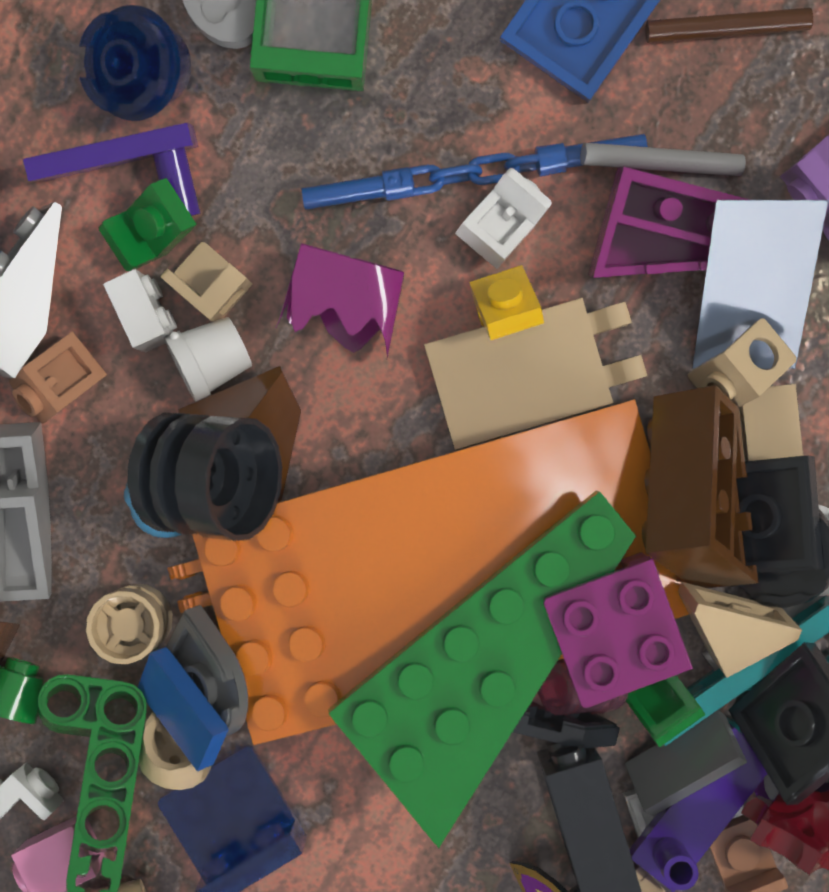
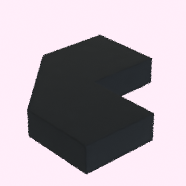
[513,701,620,749]

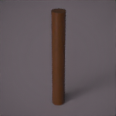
[645,8,813,43]

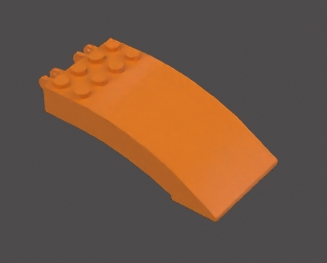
[167,399,689,745]

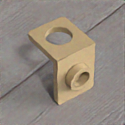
[688,318,796,407]

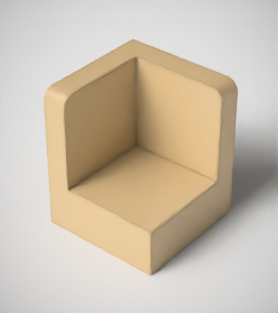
[160,242,253,322]

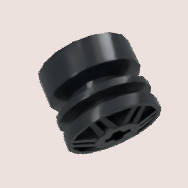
[127,412,282,541]

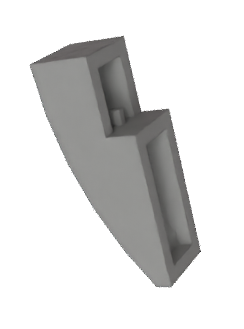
[0,422,52,602]

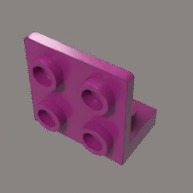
[543,552,693,708]

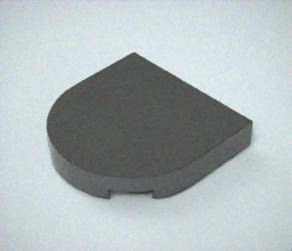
[166,605,248,737]

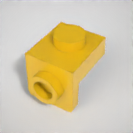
[469,265,544,341]

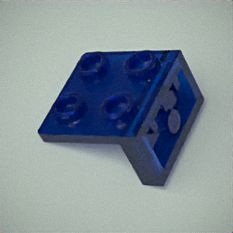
[158,745,307,892]

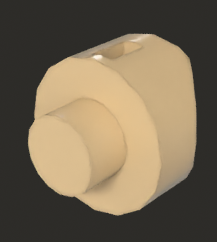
[139,712,212,790]

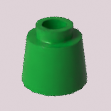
[0,657,44,724]

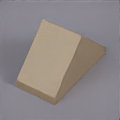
[678,582,802,678]

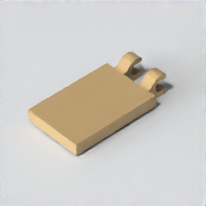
[424,298,647,450]

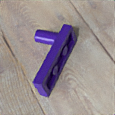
[23,123,201,216]
[629,723,767,892]

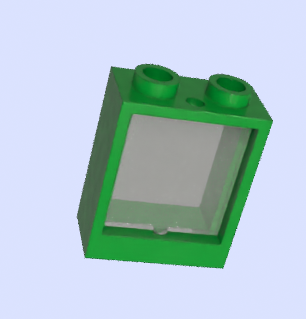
[250,0,372,91]

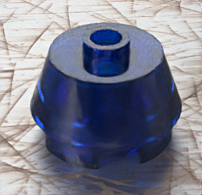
[79,5,191,121]

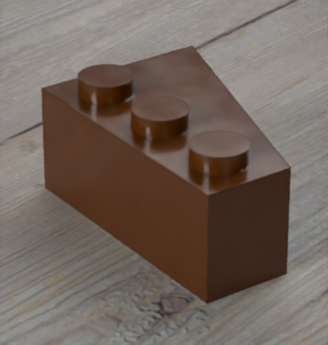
[642,385,758,588]

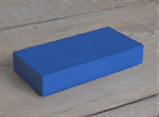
[137,647,229,772]

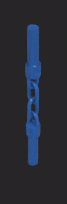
[301,134,648,210]

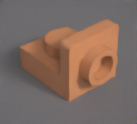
[9,331,107,424]
[709,815,788,892]

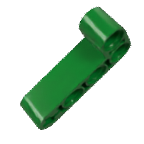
[38,674,147,892]

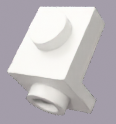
[455,168,552,269]
[0,762,64,820]

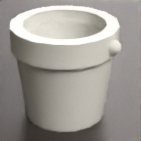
[164,317,252,402]

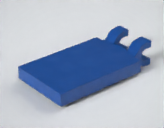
[500,0,661,103]

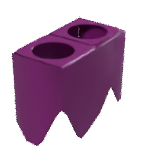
[276,243,404,360]

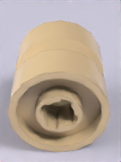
[86,584,173,665]

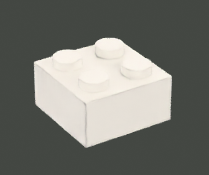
[103,269,177,352]

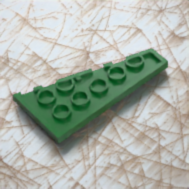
[328,491,636,849]

